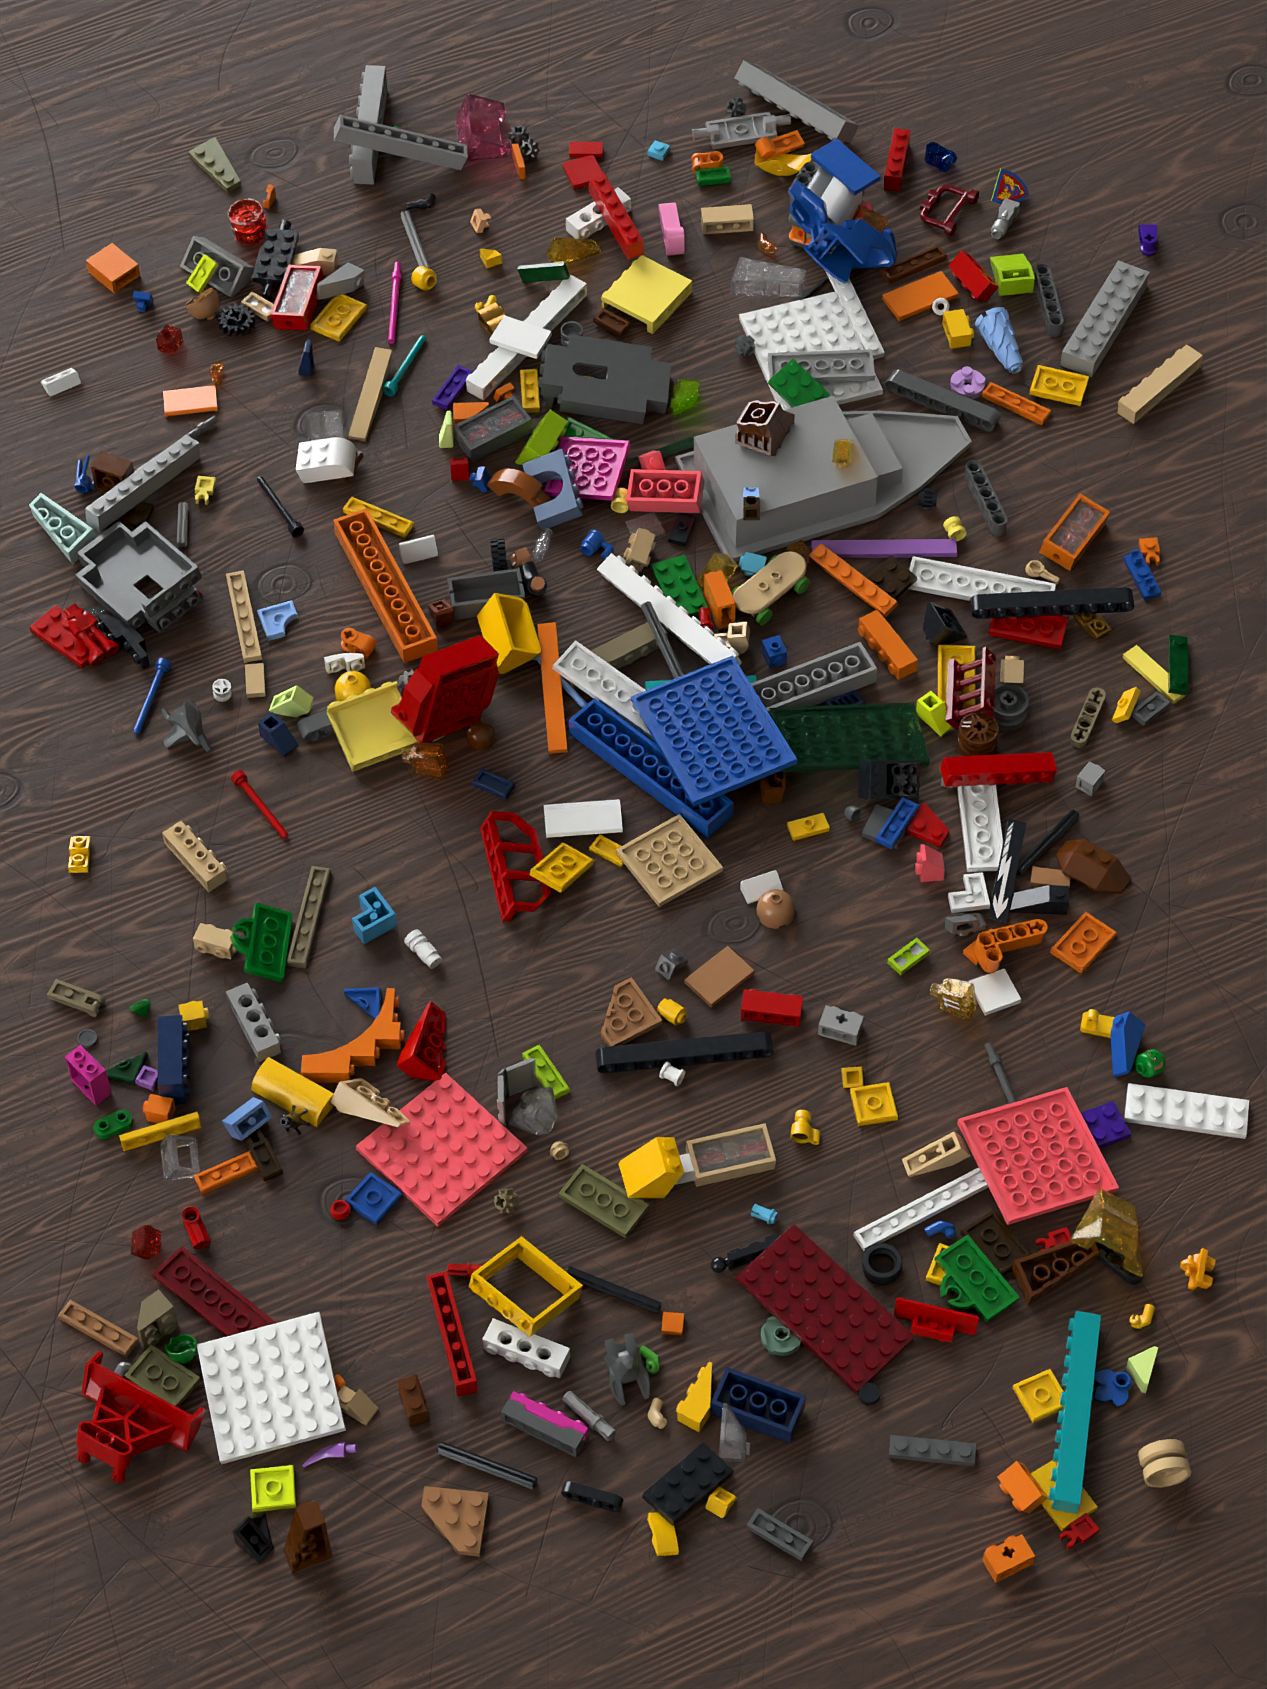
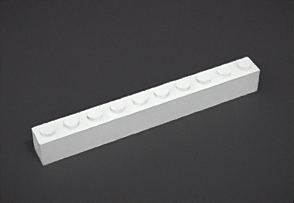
[466,275,587,401]
[597,553,742,665]

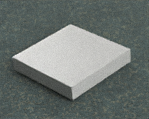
[968,969,1021,1016]

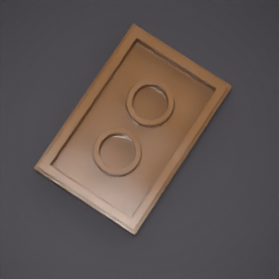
[685,946,754,1008]

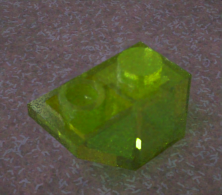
[670,378,699,417]

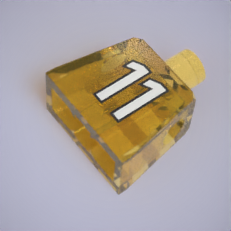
[930,977,977,1021]

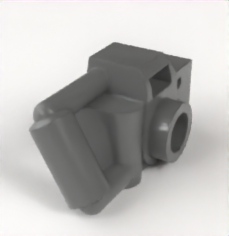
[945,913,987,936]

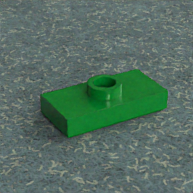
[696,166,731,186]

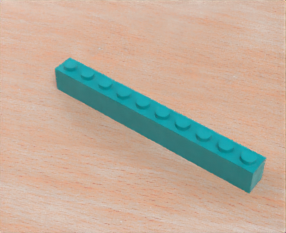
[1048,1311,1101,1514]

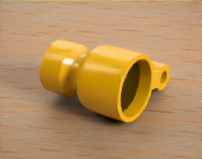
[790,1110,820,1145]

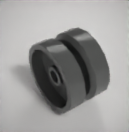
[993,683,1029,732]

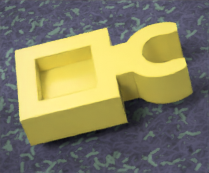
[195,476,216,505]

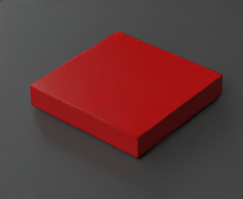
[562,155,603,189]

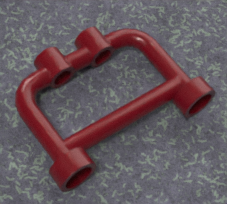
[920,185,979,236]

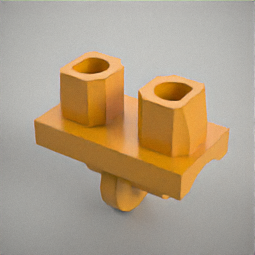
[1180,1248,1216,1290]

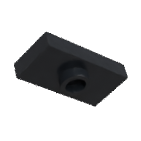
[668,513,696,546]

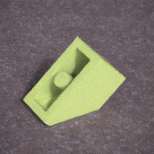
[269,685,314,718]

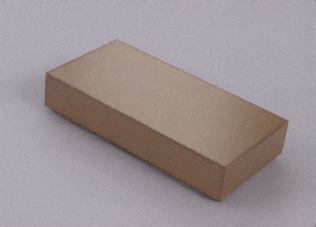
[1030,866,1070,887]

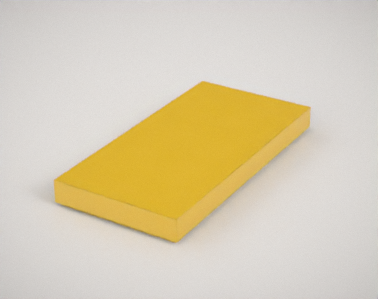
[937,645,975,709]

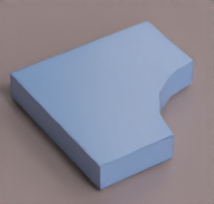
[257,600,298,641]

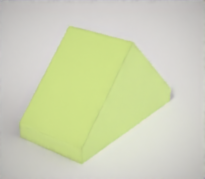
[1126,1346,1158,1393]

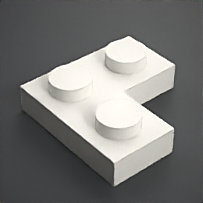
[948,872,990,913]

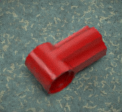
[181,1206,211,1250]

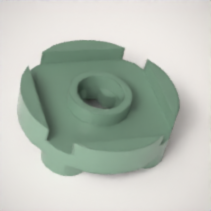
[761,1316,801,1356]

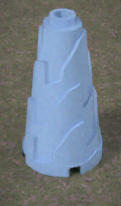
[975,307,1023,374]

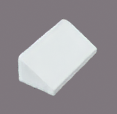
[41,368,81,396]
[399,535,438,564]
[740,870,783,904]

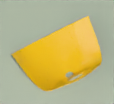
[755,148,817,176]

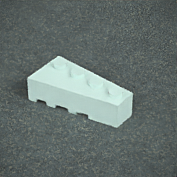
[29,493,96,565]

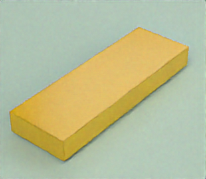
[520,369,540,413]

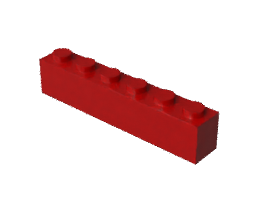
[589,173,644,260]
[940,752,1057,787]
[426,1271,478,1397]

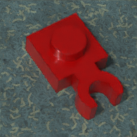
[1035,1227,1073,1251]
[1059,1513,1100,1550]

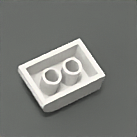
[296,437,356,484]

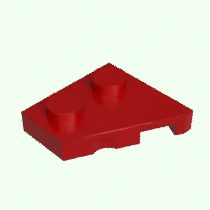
[906,802,949,848]

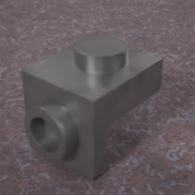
[655,948,689,980]

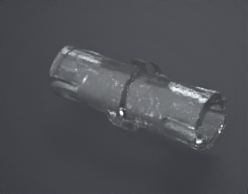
[531,528,553,562]

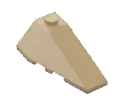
[330,1078,411,1127]

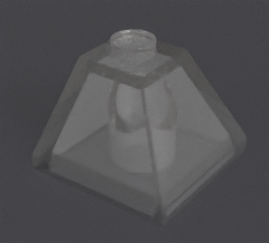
[719,1403,750,1463]

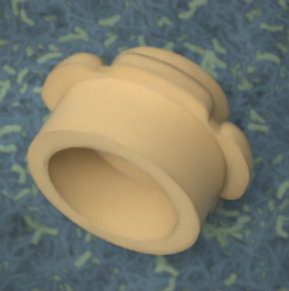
[550,1141,569,1160]

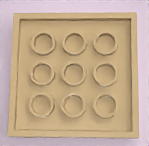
[616,814,723,907]

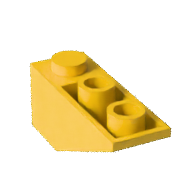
[676,1361,712,1433]

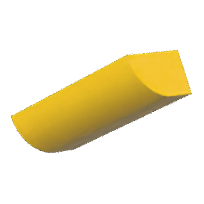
[251,1057,334,1127]

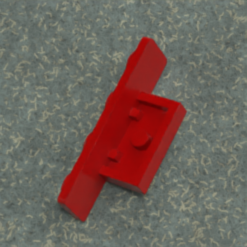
[894,1297,979,1343]

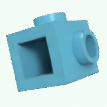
[738,552,767,577]

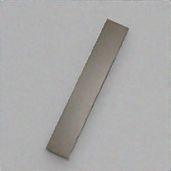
[287,866,331,968]

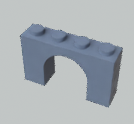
[523,449,583,530]

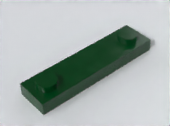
[1168,634,1188,696]

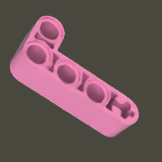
[658,202,684,256]

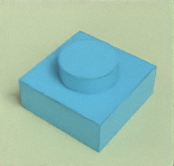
[648,140,670,161]

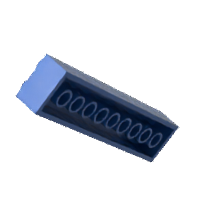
[569,698,733,839]

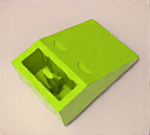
[990,254,1035,296]

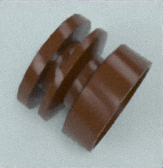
[957,712,999,756]

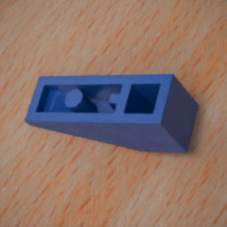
[1110,1011,1146,1077]

